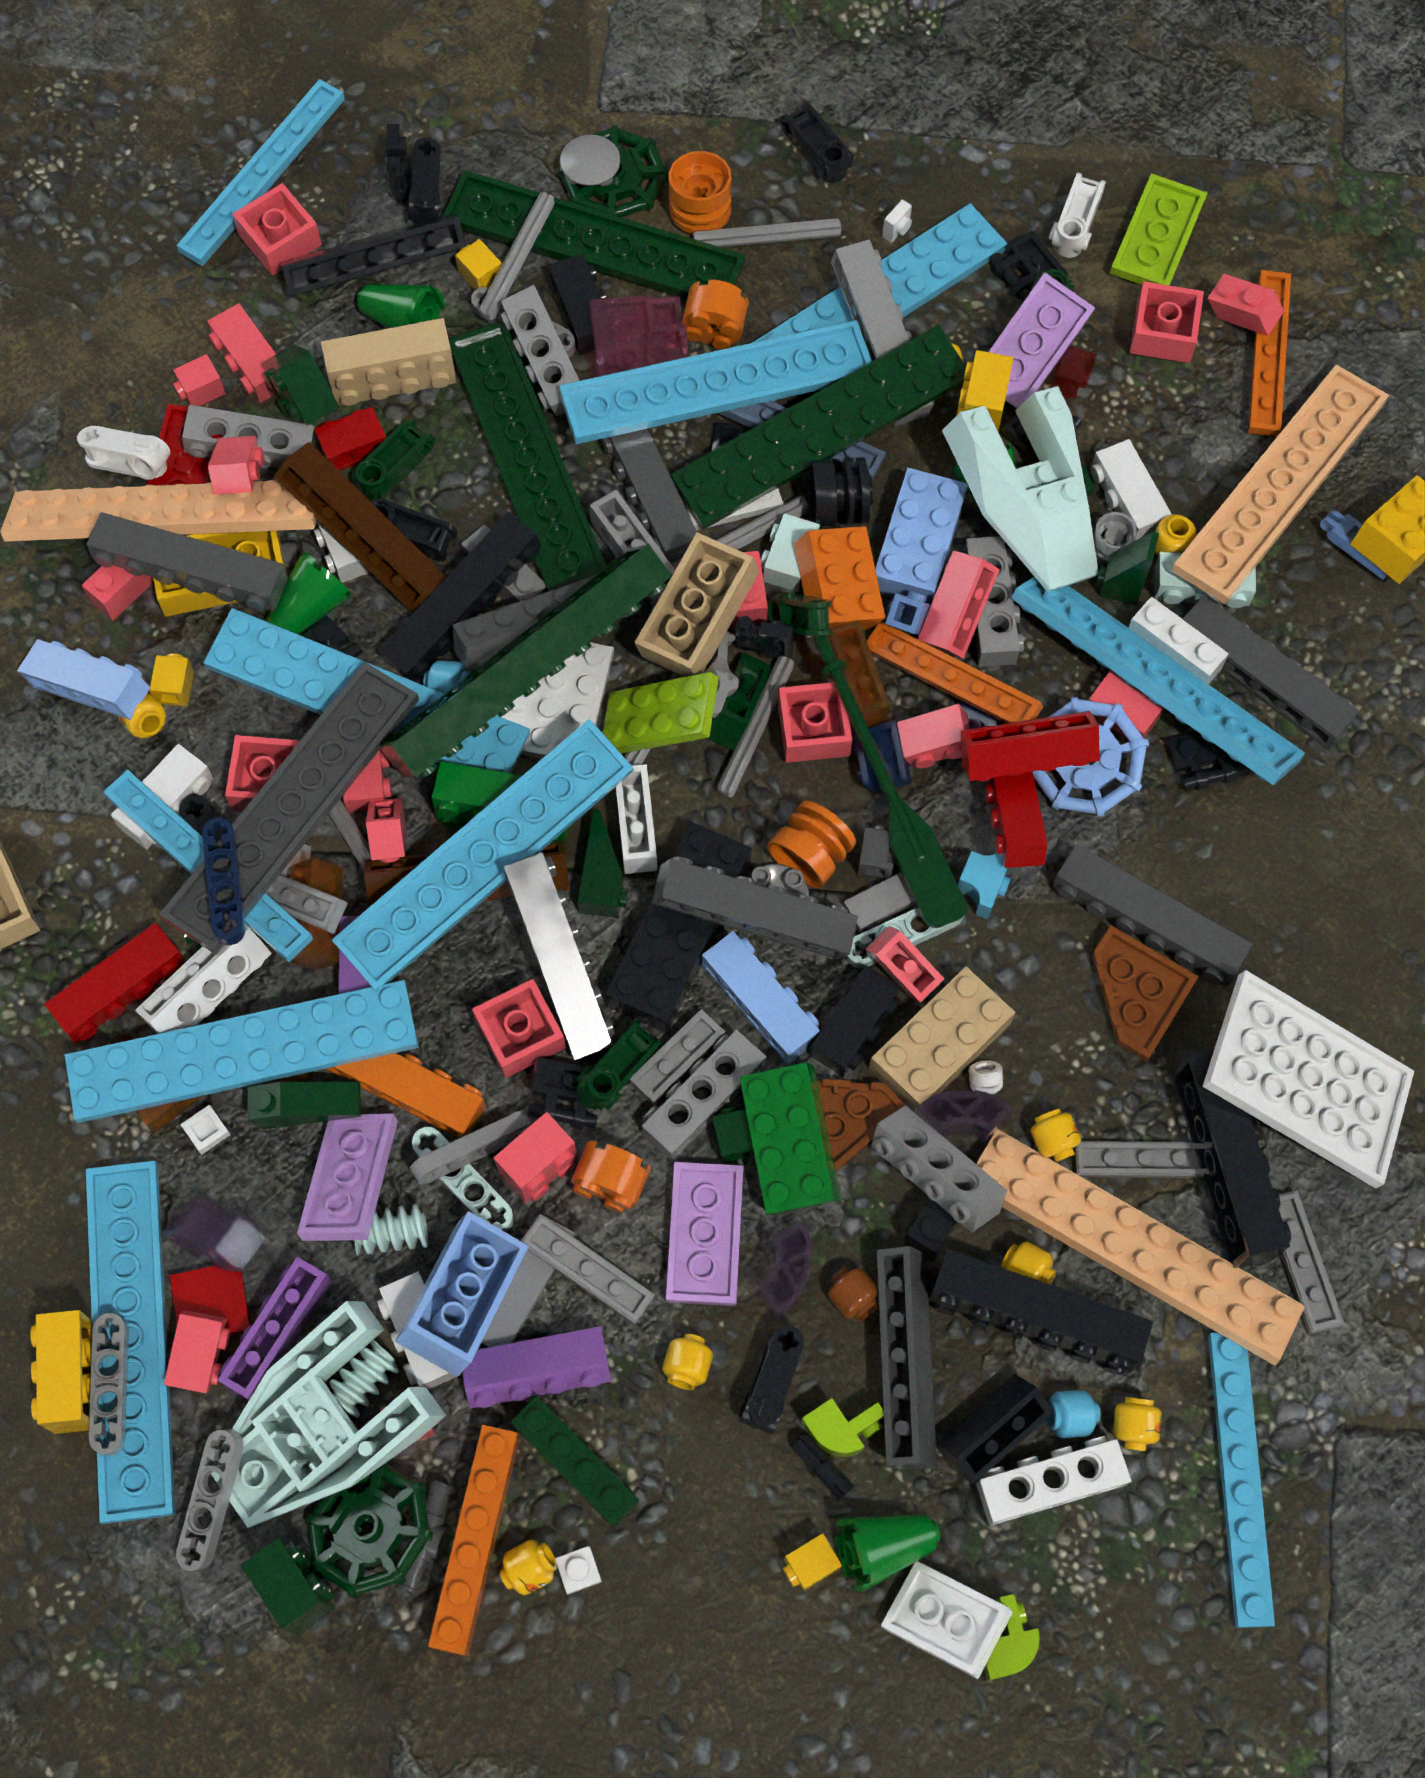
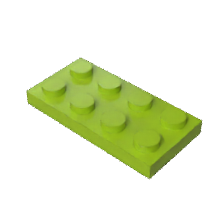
[1110,173,1207,286]
[603,672,719,754]

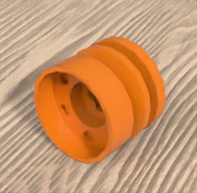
[669,151,732,234]
[767,800,856,889]

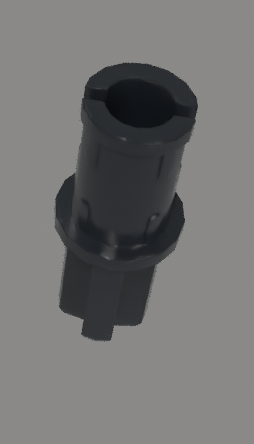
[793,1434,855,1501]

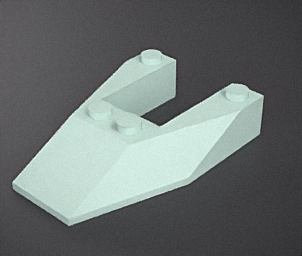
[942,386,1099,592]
[211,1301,446,1528]

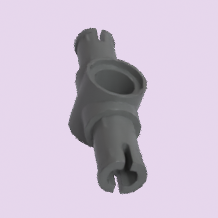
[396,1481,451,1595]

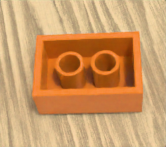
[794,526,885,633]

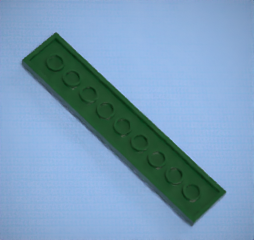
[443,170,745,299]
[449,321,607,592]
[671,325,966,530]

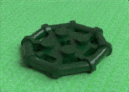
[558,125,669,217]
[305,1461,433,1598]

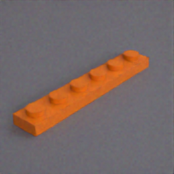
[1248,270,1291,437]
[863,621,1043,724]

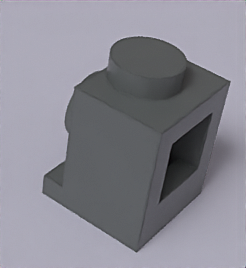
[857,826,894,880]

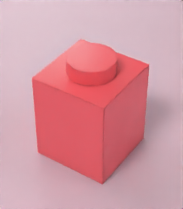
[173,354,225,406]

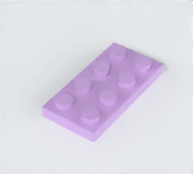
[989,273,1095,409]
[297,1114,398,1241]
[666,1162,743,1306]

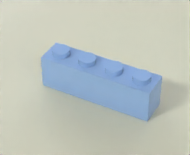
[17,639,150,720]
[702,931,820,1065]

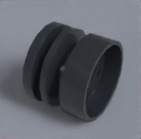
[810,457,873,527]

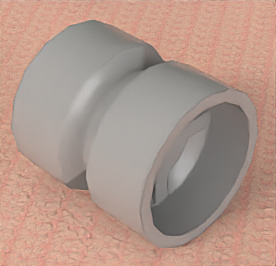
[1093,512,1137,566]

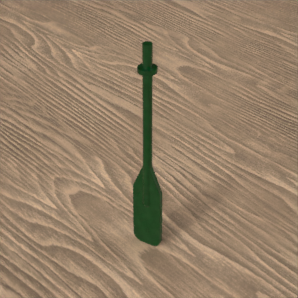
[814,635,967,928]

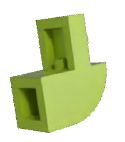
[801,1398,884,1457]
[983,1594,1040,1681]

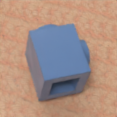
[885,590,931,635]

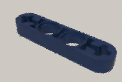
[202,818,246,945]

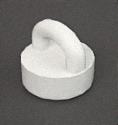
[968,1061,1003,1095]

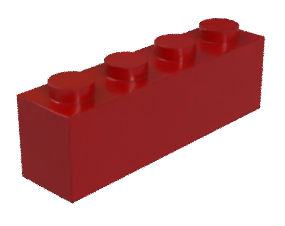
[960,711,1100,781]
[985,771,1048,868]
[44,922,186,1044]

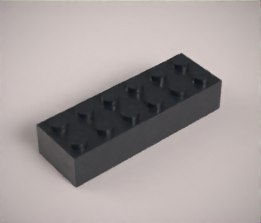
[605,822,752,1034]
[1171,1048,1291,1269]
[929,1249,1154,1376]

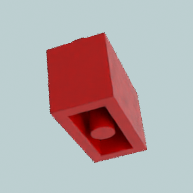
[314,407,386,471]

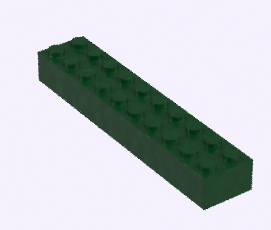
[380,544,672,779]

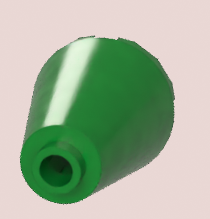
[357,284,445,329]
[266,551,353,635]
[835,1515,940,1593]

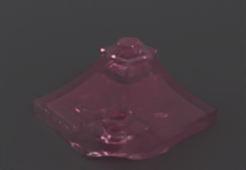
[589,295,689,377]

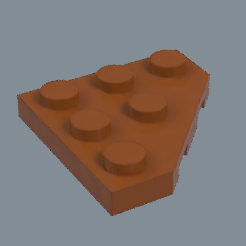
[1092,925,1199,1062]
[817,1079,905,1173]

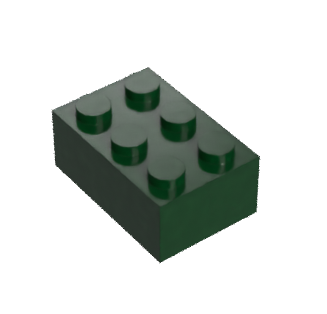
[240,1538,335,1636]

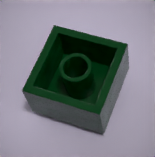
[262,345,339,426]

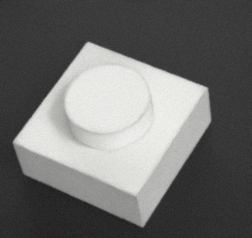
[882,199,912,243]
[180,1105,230,1155]
[555,1546,602,1595]

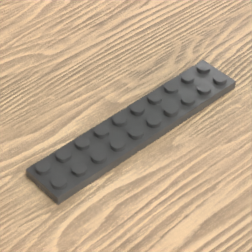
[159,662,419,955]

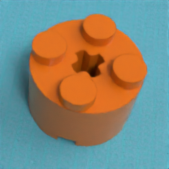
[682,280,749,350]
[571,1140,651,1213]

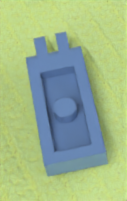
[1320,510,1387,580]

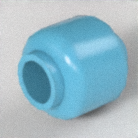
[423,660,472,694]
[1045,1390,1101,1438]

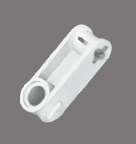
[1049,172,1106,258]
[77,426,171,480]

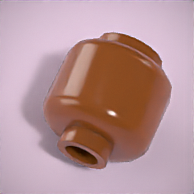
[828,1267,879,1321]

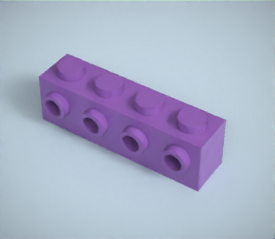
[217,1257,333,1401]
[463,1326,611,1409]

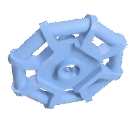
[1032,697,1149,817]

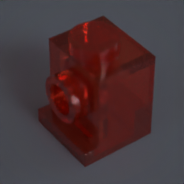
[1053,346,1097,399]

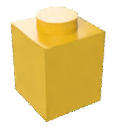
[455,239,502,290]
[149,653,194,707]
[782,1533,842,1591]

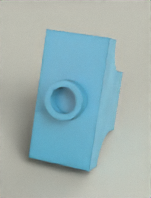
[958,851,1011,919]

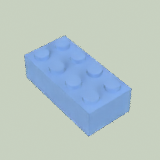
[875,467,968,604]
[395,1211,529,1377]

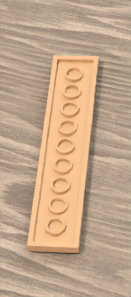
[1171,365,1389,605]
[0,480,317,542]
[976,1129,1305,1366]

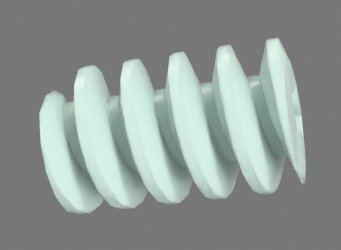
[354,1204,428,1256]
[329,1340,399,1418]

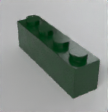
[511,1396,640,1530]

